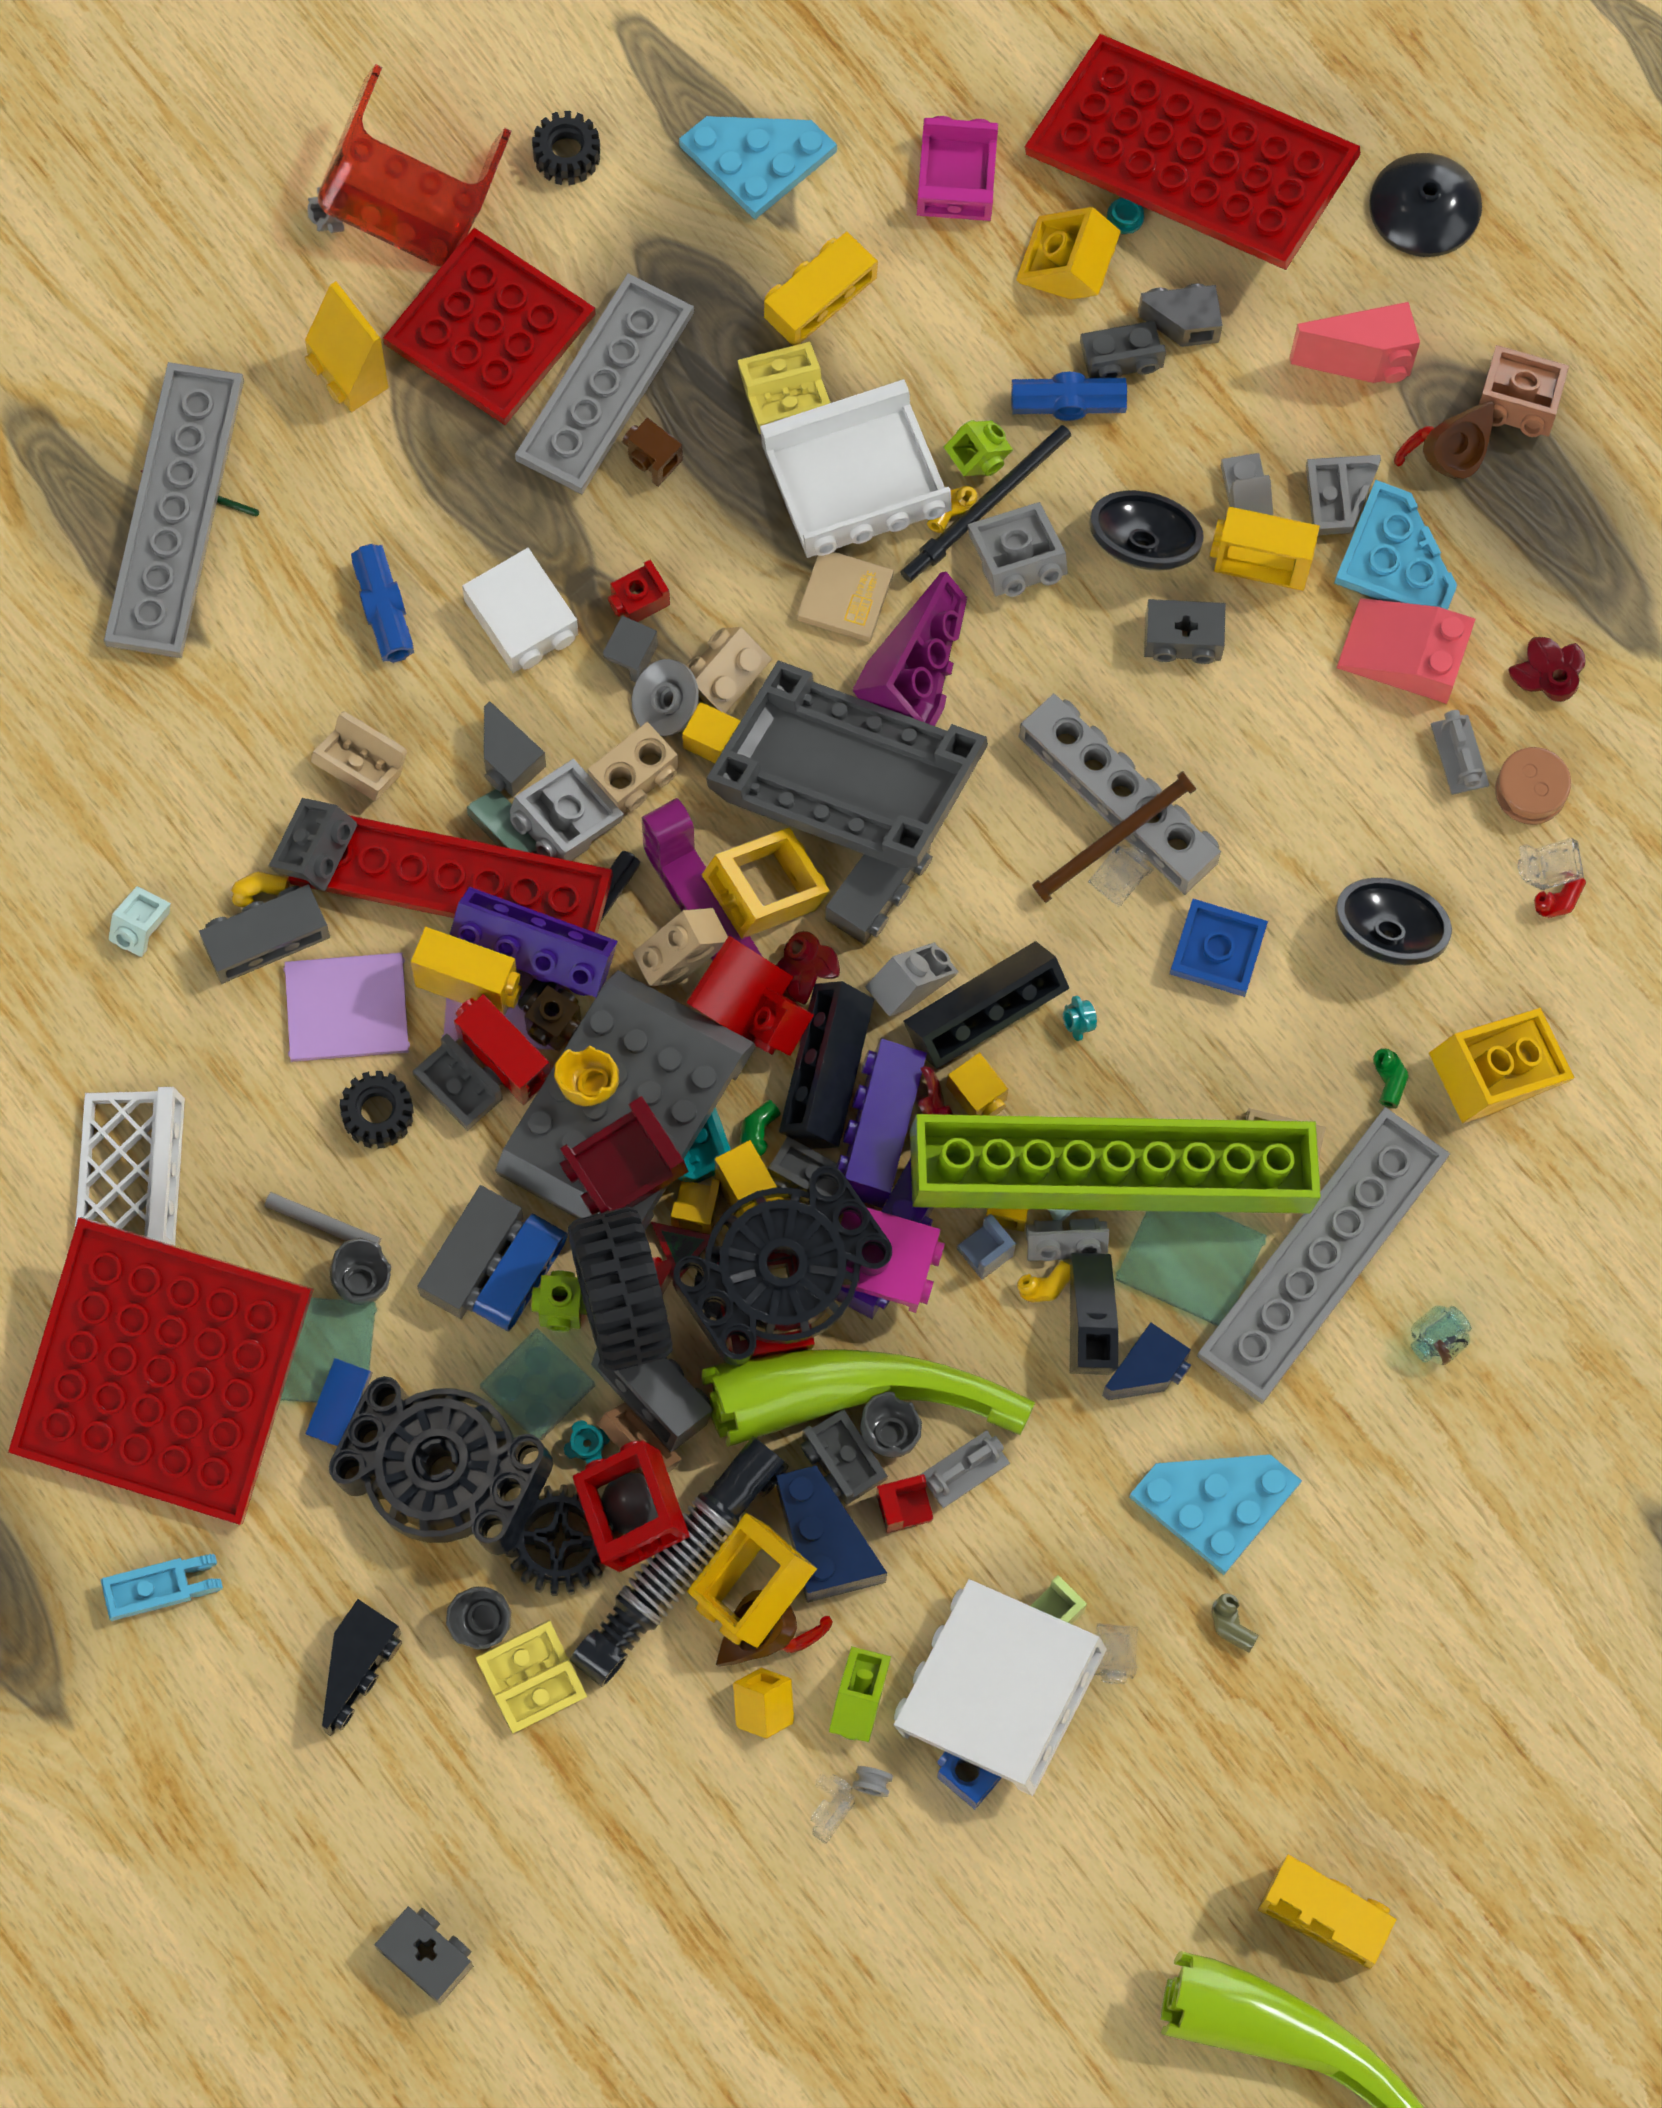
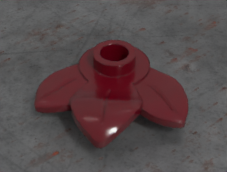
[1508,637,1586,702]
[776,931,840,1005]
[918,1066,953,1115]

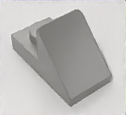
[1220,453,1273,516]

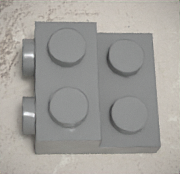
[968,502,1068,597]
[510,758,624,861]

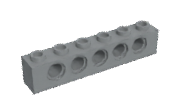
[1019,693,1221,895]

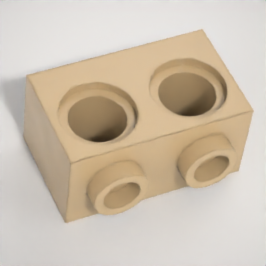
[588,721,678,813]
[632,908,728,986]

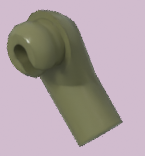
[1211,1593,1259,1653]

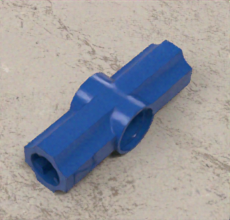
[1011,371,1127,421]
[351,544,414,663]

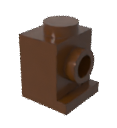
[622,417,683,487]

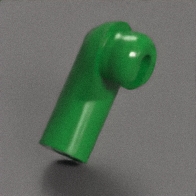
[1373,1048,1409,1109]

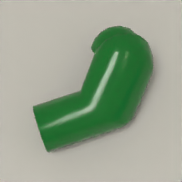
[740,1099,781,1156]

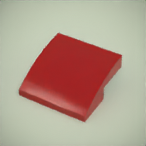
[686,936,793,1042]

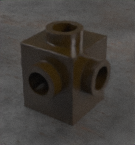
[523,985,581,1052]

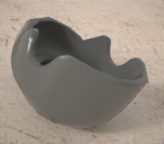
[330,1238,391,1305]
[860,1392,922,1458]
[601,1472,658,1534]
[446,1586,512,1650]

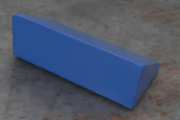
[305,1358,373,1446]

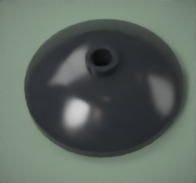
[1369,153,1482,257]
[1089,490,1204,571]
[1335,878,1452,966]

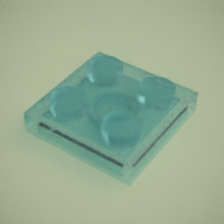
[480,1328,595,1440]

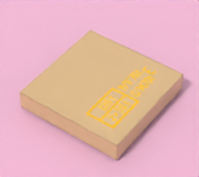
[797,552,894,643]

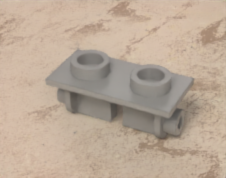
[1431,710,1489,795]
[1026,1217,1109,1261]
[920,1430,1010,1508]

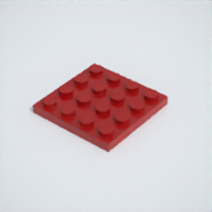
[383,227,596,426]

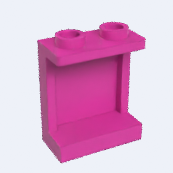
[916,116,998,221]
[840,1207,945,1313]

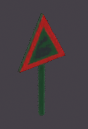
[651,1222,711,1278]

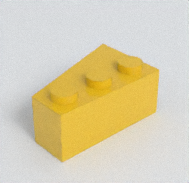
[1257,1854,1397,1969]

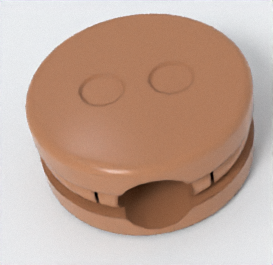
[1495,747,1571,825]

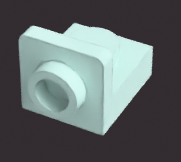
[109,886,171,957]

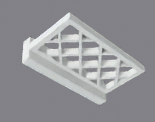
[75,1087,185,1246]

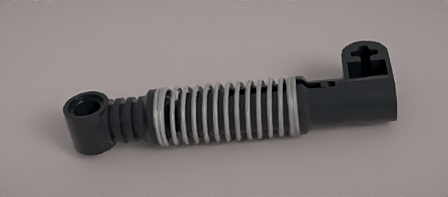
[570,1436,789,1687]

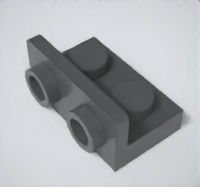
[1080,320,1166,378]
[269,798,357,891]

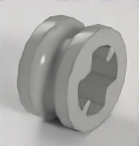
[852,1766,893,1797]

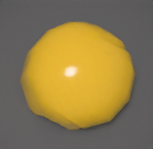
[554,1046,619,1106]

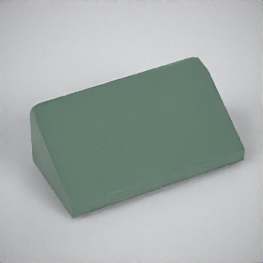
[467,789,538,854]

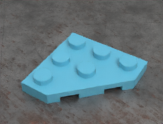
[679,116,837,220]
[1334,480,1457,610]
[1129,1455,1302,1575]

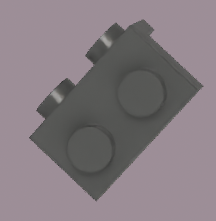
[413,1034,503,1131]
[767,1136,837,1205]
[800,1409,888,1505]

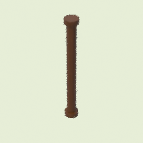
[1032,771,1197,903]

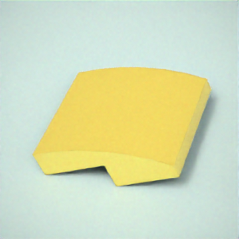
[737,342,830,434]
[475,1620,587,1734]

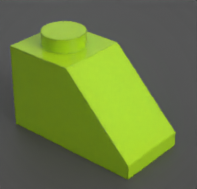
[829,1646,891,1742]

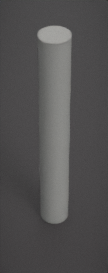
[265,1192,381,1245]

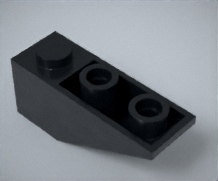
[1070,1253,1118,1375]
[322,1599,402,1736]

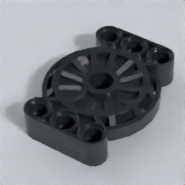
[672,1166,892,1366]
[329,1376,553,1555]

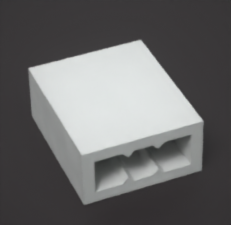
[462,548,579,673]

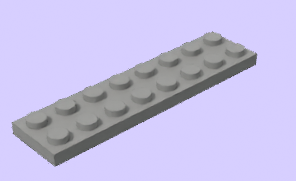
[104,362,244,659]
[1197,1107,1450,1404]

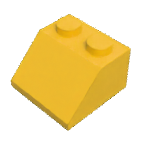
[1016,207,1121,300]

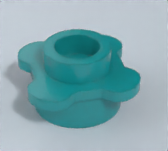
[1063,996,1097,1041]
[564,1420,610,1464]

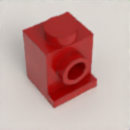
[608,559,670,622]
[749,987,814,1056]

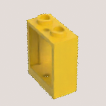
[1209,506,1320,591]
[701,827,830,939]
[686,1513,817,1648]

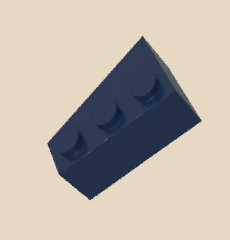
[776,1466,887,1603]

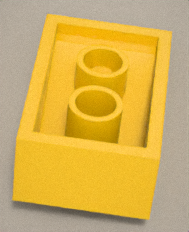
[304,281,389,413]
[1429,1008,1575,1124]

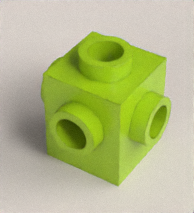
[943,420,1013,477]
[531,1270,587,1332]

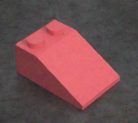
[1289,302,1420,383]
[1337,598,1475,704]

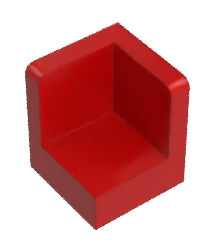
[876,1474,933,1533]

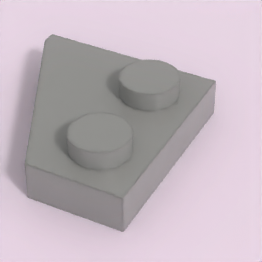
[1306,455,1381,535]

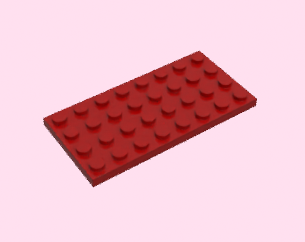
[1024,33,1361,270]

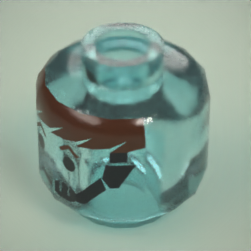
[1411,1305,1472,1365]

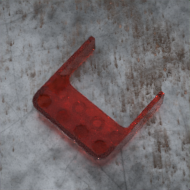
[317,64,512,267]

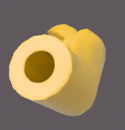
[927,486,978,533]
[231,872,289,908]
[1017,1261,1070,1302]

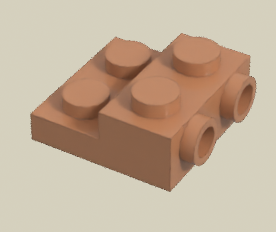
[1479,345,1569,437]

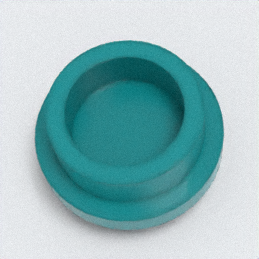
[1107,197,1144,234]

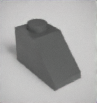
[484,701,546,797]

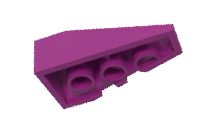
[852,571,968,726]

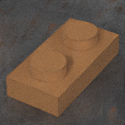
[597,1402,682,1474]

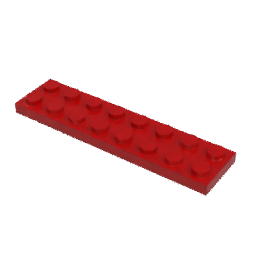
[288,815,613,933]

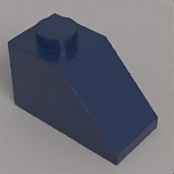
[1102,1322,1191,1400]

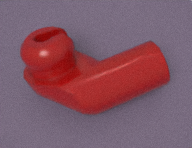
[1534,874,1586,918]

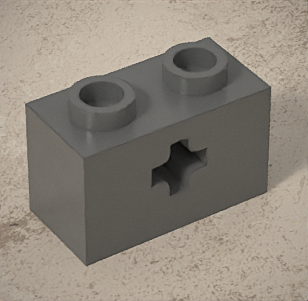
[1144,599,1226,664]
[374,1906,474,2005]

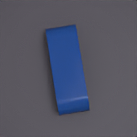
[473,1213,568,1331]

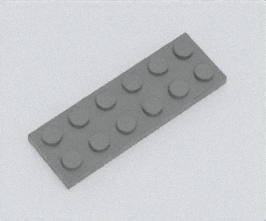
[515,273,694,495]

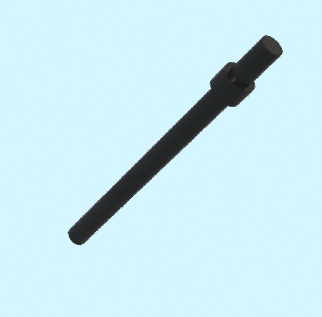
[900,425,1072,583]

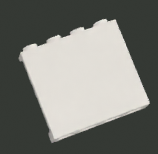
[760,379,952,558]
[894,1579,1107,1796]

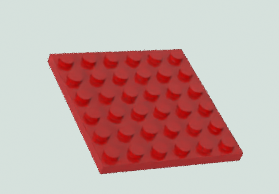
[8,1217,314,1525]

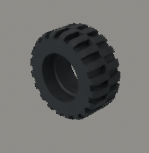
[568,1207,673,1372]

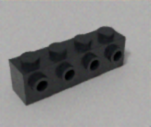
[903,941,1070,1069]
[779,981,874,1149]

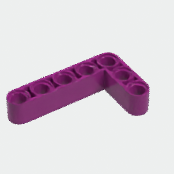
[641,798,763,961]

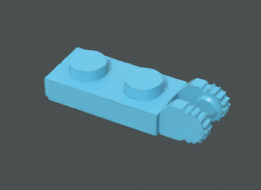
[100,1554,223,1621]

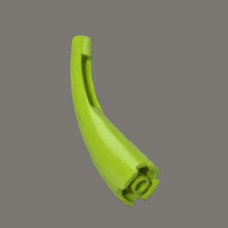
[702,1349,1035,1447]
[1160,1951,1425,2108]

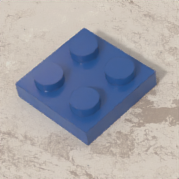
[1170,899,1268,997]

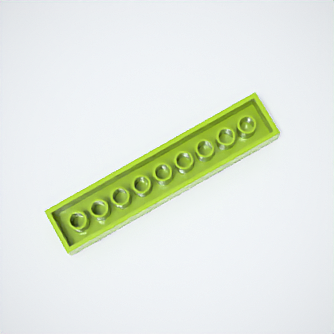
[910,1114,1321,1214]

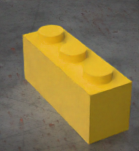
[764,231,878,346]

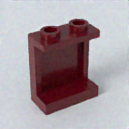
[559,1096,689,1215]

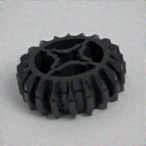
[505,1484,614,1596]

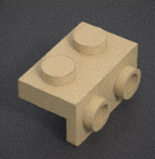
[686,627,772,713]
[311,711,407,801]

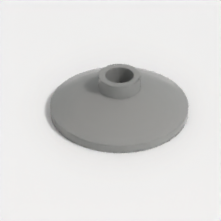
[632,659,699,737]

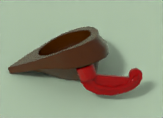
[1394,401,1494,479]
[716,1590,833,1667]

